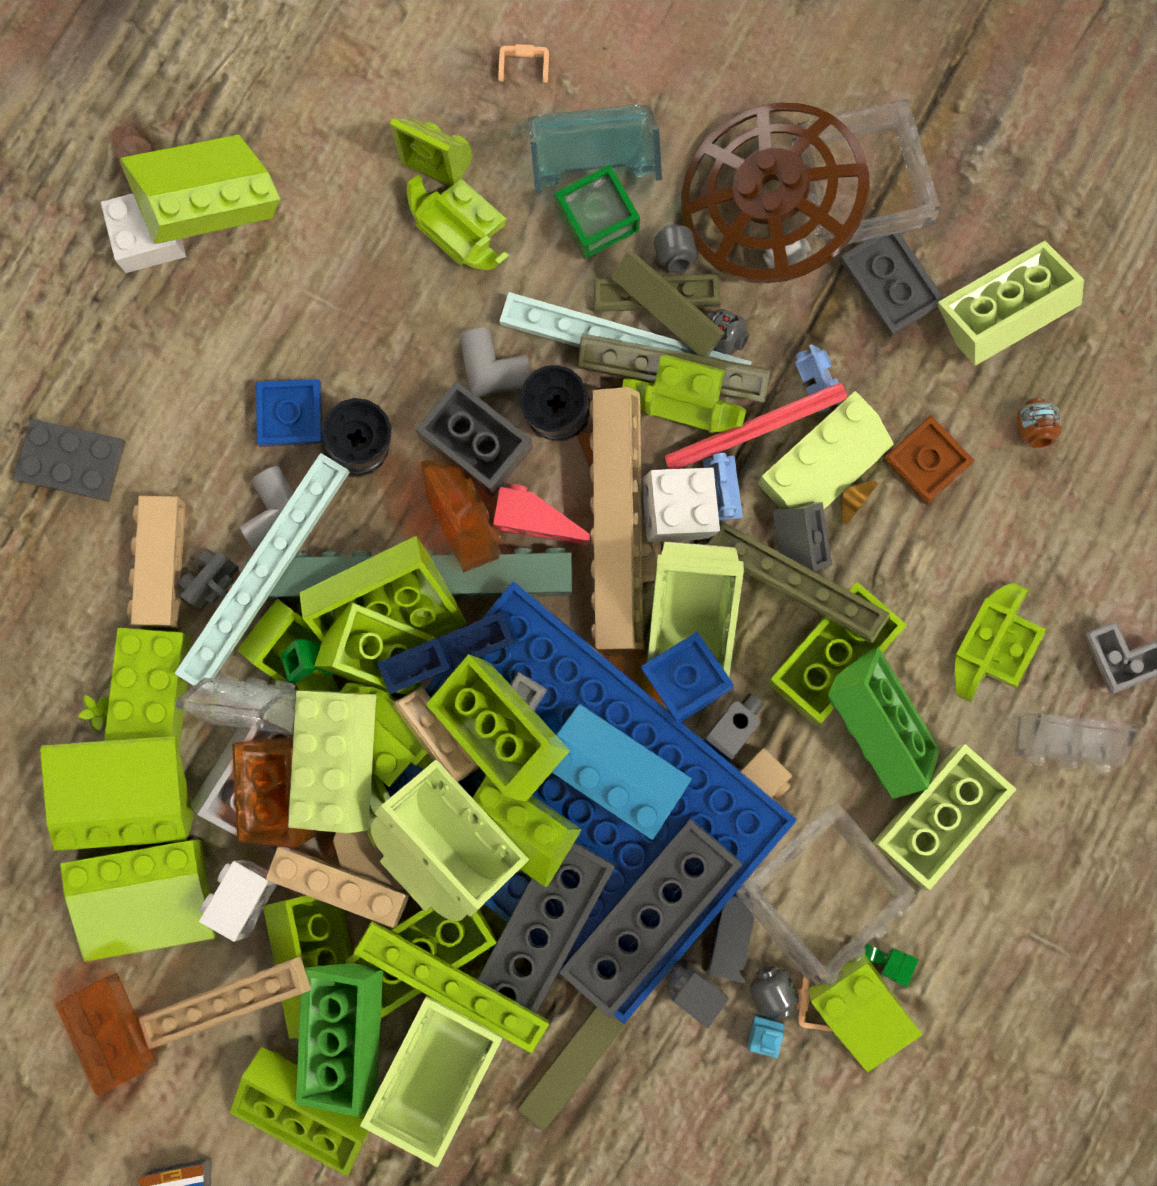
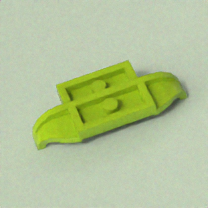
[407,175,509,270]
[622,354,746,432]
[955,583,1046,703]
[340,683,434,787]

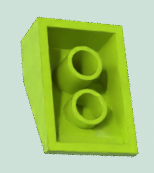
[390,118,473,187]
[808,952,923,1072]

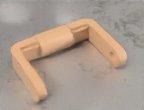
[499,44,549,83]
[795,972,833,1032]

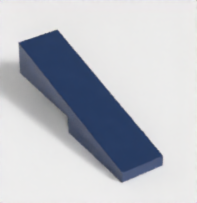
[377,611,519,694]

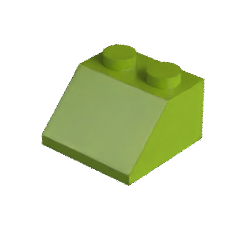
[237,599,322,694]

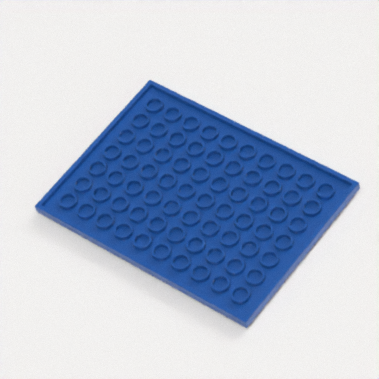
[383,581,797,1024]

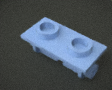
[795,344,842,413]
[703,453,743,521]

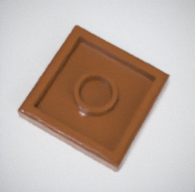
[883,415,975,505]

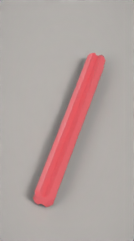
[665,383,847,469]

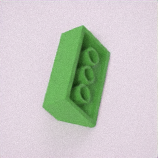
[828,647,940,799]
[296,963,383,1117]

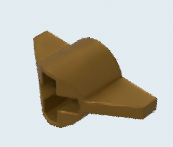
[841,480,878,525]

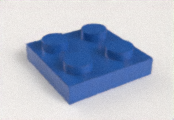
[256,379,323,447]
[641,631,734,724]

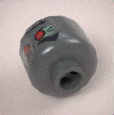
[707,309,750,355]
[750,966,799,1020]

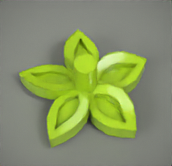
[76,695,109,733]

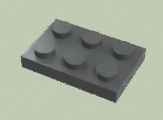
[839,224,944,337]
[14,419,125,502]

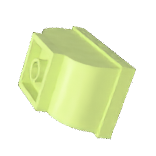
[647,542,744,677]
[371,760,529,921]
[360,996,503,1168]

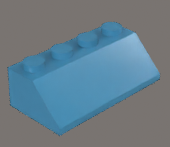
[552,704,692,840]

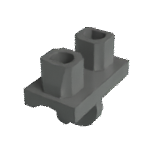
[177,549,239,612]

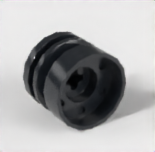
[520,365,590,442]
[322,398,392,478]

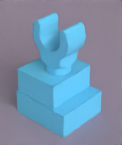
[746,1015,785,1058]

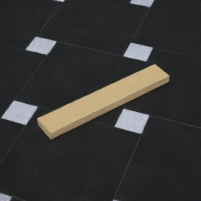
[138,956,312,1050]

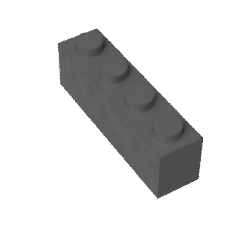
[666,960,729,1028]

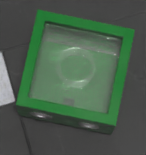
[554,164,640,260]

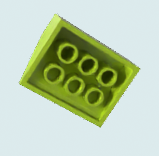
[120,135,280,244]
[300,536,466,642]
[40,736,194,851]
[60,840,216,962]

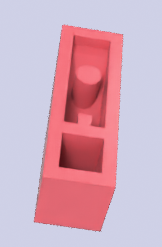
[493,484,590,546]

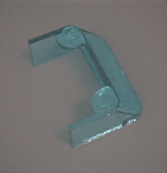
[528,105,662,193]

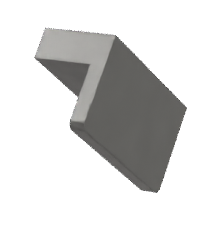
[773,502,832,572]

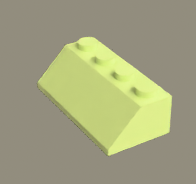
[938,241,1084,366]
[757,391,894,509]

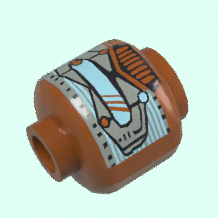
[1016,398,1062,448]

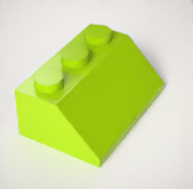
[314,603,436,698]
[473,775,582,887]

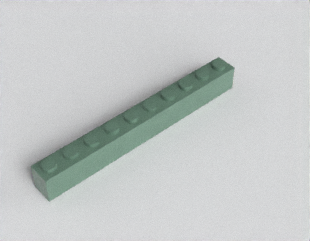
[246,548,572,601]

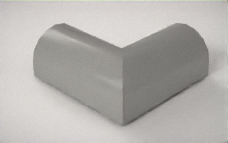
[460,328,531,397]
[240,466,295,551]
[1083,621,1157,694]

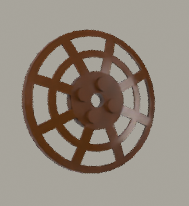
[681,102,870,283]

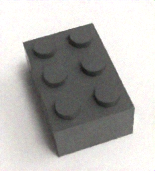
[415,380,533,497]

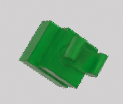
[280,639,333,683]
[861,943,919,987]

